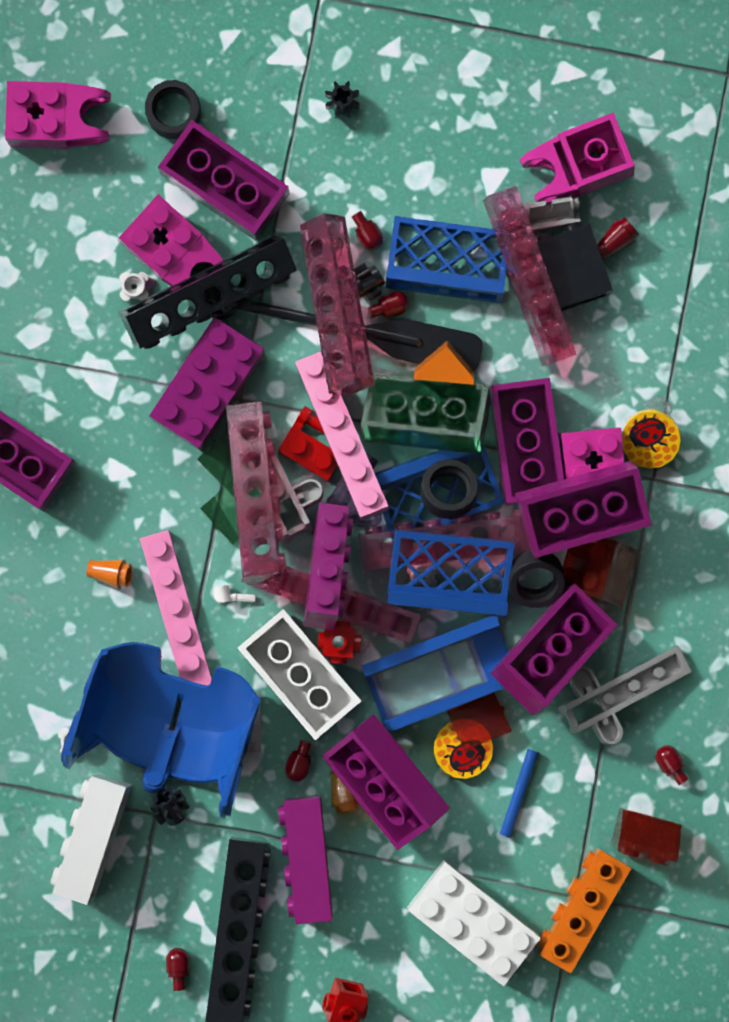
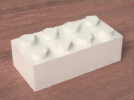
[238,609,361,740]
[50,774,132,905]
[407,860,541,986]

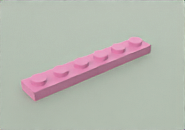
[295,351,389,521]
[140,530,212,685]

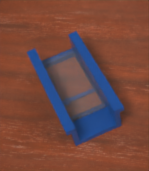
[361,615,508,732]

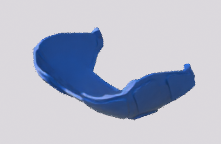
[61,642,260,819]

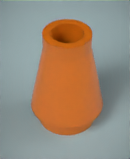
[86,560,133,589]

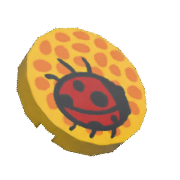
[622,409,681,469]
[433,719,493,779]

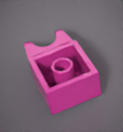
[5,81,111,149]
[520,112,635,204]
[117,194,223,286]
[558,427,624,479]

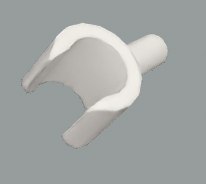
[213,585,255,603]

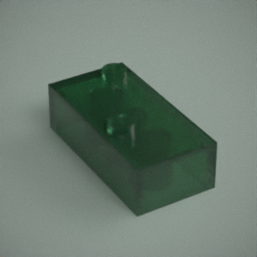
[361,373,491,455]

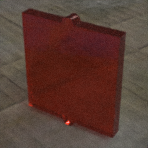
[446,692,512,751]

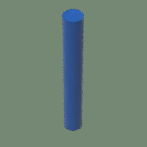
[500,749,539,838]

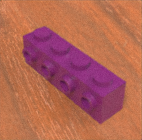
[303,503,353,630]

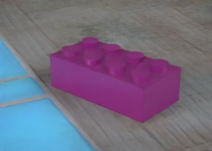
[158,120,290,241]
[149,317,265,452]
[489,378,564,506]
[0,411,77,512]
[515,461,652,558]
[489,583,617,715]
[322,714,450,850]
[278,795,333,924]

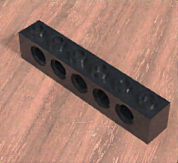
[118,235,297,349]
[205,837,271,1022]

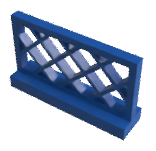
[385,216,511,303]
[375,435,504,542]
[386,530,515,616]

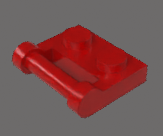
[277,406,338,482]

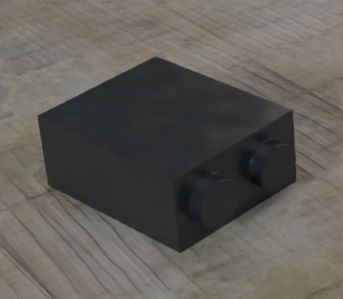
[532,223,613,314]

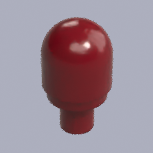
[351,211,383,251]
[368,292,409,319]
[285,740,312,782]
[655,745,689,786]
[166,948,190,991]

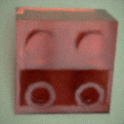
[563,539,639,607]
[611,808,682,866]

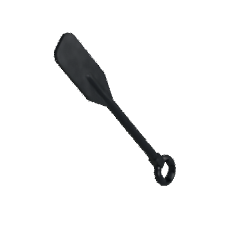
[204,283,482,371]

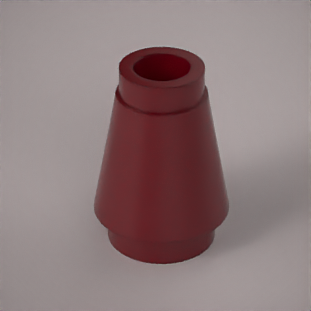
[597,217,639,259]

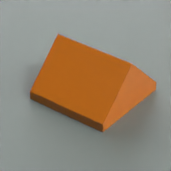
[414,341,474,385]

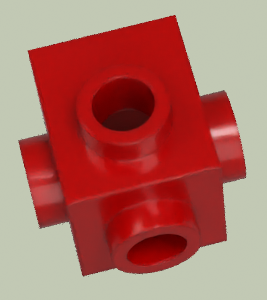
[318,621,362,664]
[322,977,368,1022]

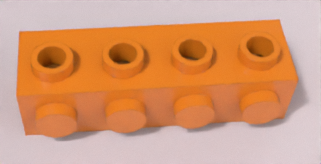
[536,848,632,974]

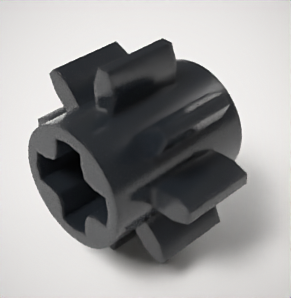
[325,81,360,119]
[349,263,385,301]
[150,789,190,826]

